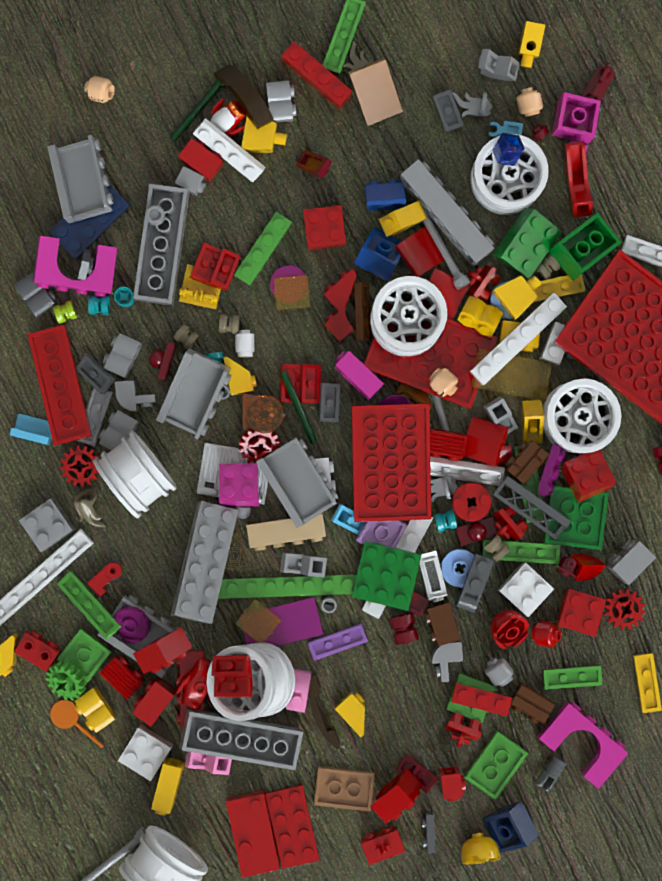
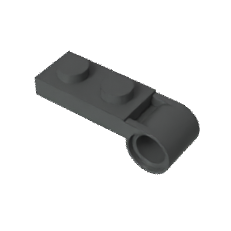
[455,553,494,613]

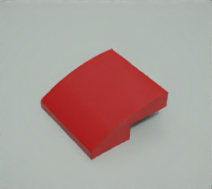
[395,226,444,277]
[189,242,240,291]
[421,267,469,320]
[279,364,321,404]
[465,416,509,466]
[211,655,253,698]

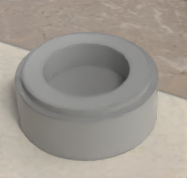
[145,205,166,226]

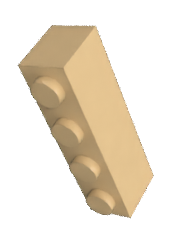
[246,513,326,551]

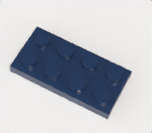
[49,186,130,260]

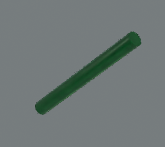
[170,80,222,142]
[280,371,317,444]

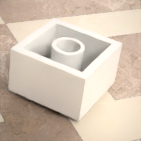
[497,562,554,617]
[118,725,173,781]

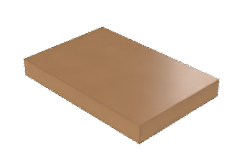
[348,58,403,126]
[314,766,375,812]

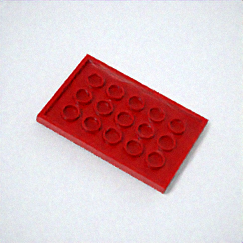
[364,303,497,409]
[351,403,431,522]

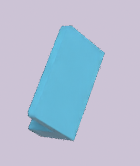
[10,414,52,445]

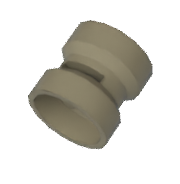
[536,253,561,280]
[219,314,240,334]
[173,324,200,350]
[483,535,511,562]

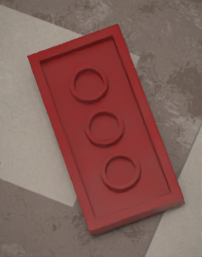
[265,784,320,869]

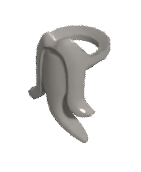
[452,92,492,118]
[431,476,458,502]

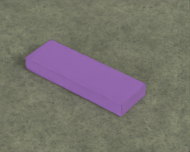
[307,623,368,661]

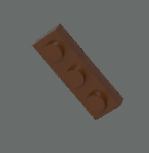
[353,282,371,341]

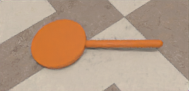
[50,700,104,748]

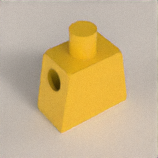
[518,21,545,68]
[241,117,287,153]
[492,275,541,320]

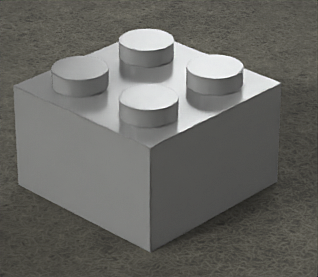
[19,498,76,552]
[606,539,656,585]

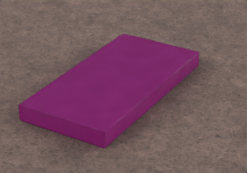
[240,597,323,646]

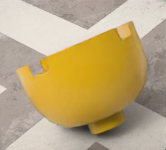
[461,833,501,865]

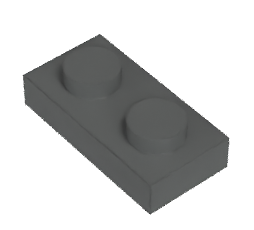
[432,89,464,133]
[78,248,94,280]
[76,354,115,394]
[318,383,340,422]
[422,810,435,854]

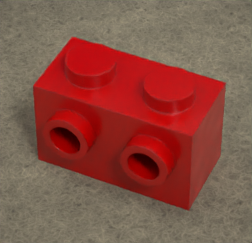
[178,138,224,182]
[14,630,62,672]
[438,766,466,801]

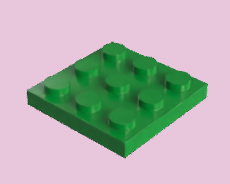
[544,486,609,550]
[352,541,422,611]

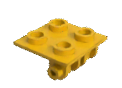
[179,264,221,310]

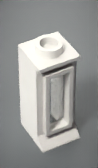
[419,550,448,602]

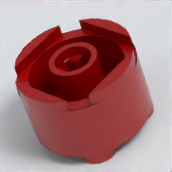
[451,483,491,521]

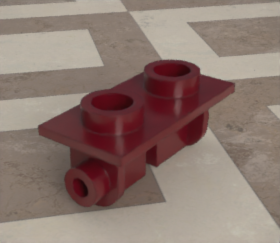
[582,64,616,101]
[553,556,576,578]

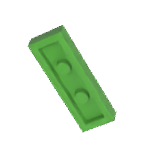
[543,665,603,690]

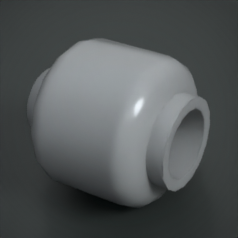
[485,657,514,687]

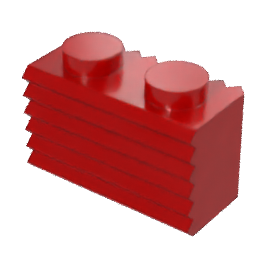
[430,428,469,461]
[99,655,144,700]

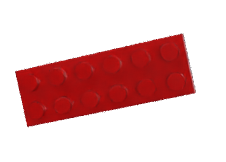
[27,325,92,446]

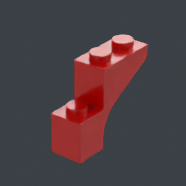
[564,141,593,218]
[324,269,357,343]

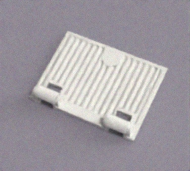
[197,443,268,504]

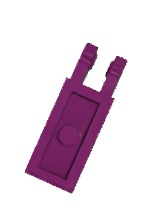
[537,444,566,497]

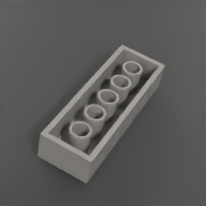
[399,159,494,267]
[133,184,190,306]
[171,501,238,624]
[179,708,303,770]

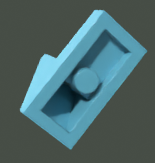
[331,504,365,534]

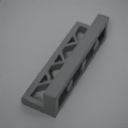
[493,476,571,540]

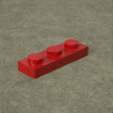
[451,683,512,717]

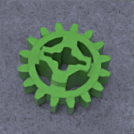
[45,661,87,701]

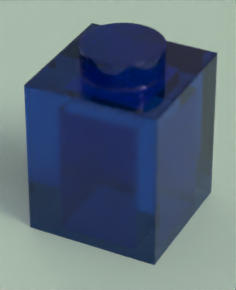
[492,133,525,166]

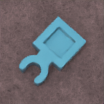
[488,121,523,138]

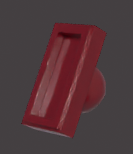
[296,150,332,178]
[148,342,177,381]
[456,517,497,546]

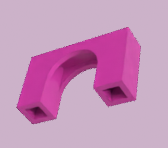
[32,236,117,297]
[335,351,384,401]
[537,701,628,789]

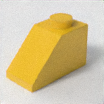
[379,201,427,237]
[223,357,257,396]
[521,400,544,444]
[0,634,18,677]
[335,691,365,737]

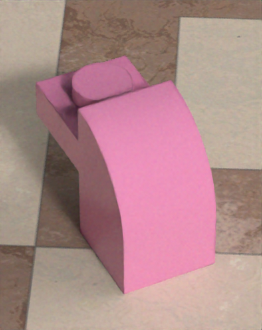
[286,668,311,713]
[185,752,232,775]

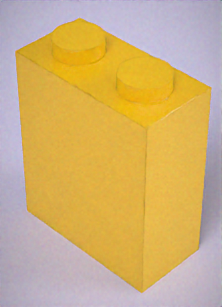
[151,757,185,815]

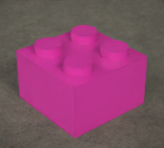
[551,92,601,144]
[219,463,259,507]

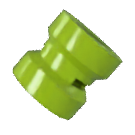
[53,300,78,324]

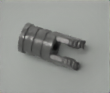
[535,754,567,792]

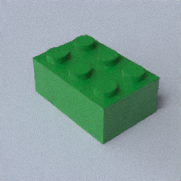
[492,208,562,279]
[549,213,622,281]

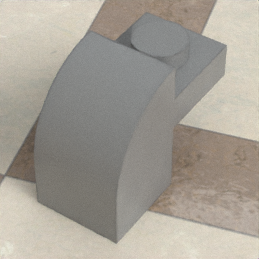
[478,49,520,81]
[115,380,157,412]
[483,396,518,434]
[280,552,327,577]
[431,640,463,682]

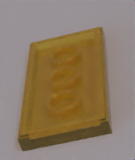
[472,349,552,401]

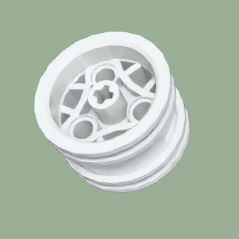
[470,134,548,215]
[370,276,447,357]
[542,379,621,453]
[93,430,177,518]
[206,642,295,721]
[119,825,208,881]

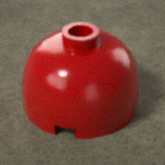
[490,610,530,649]

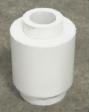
[235,330,255,358]

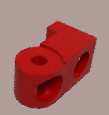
[88,562,123,597]

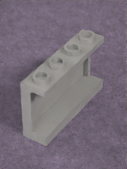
[47,134,114,223]
[156,348,232,439]
[256,437,338,528]
[98,595,189,678]

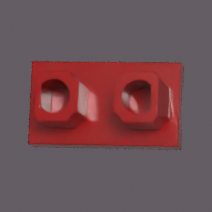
[467,265,501,301]
[492,506,528,541]
[444,713,482,747]

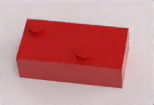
[226,789,280,878]

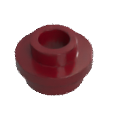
[531,124,549,141]

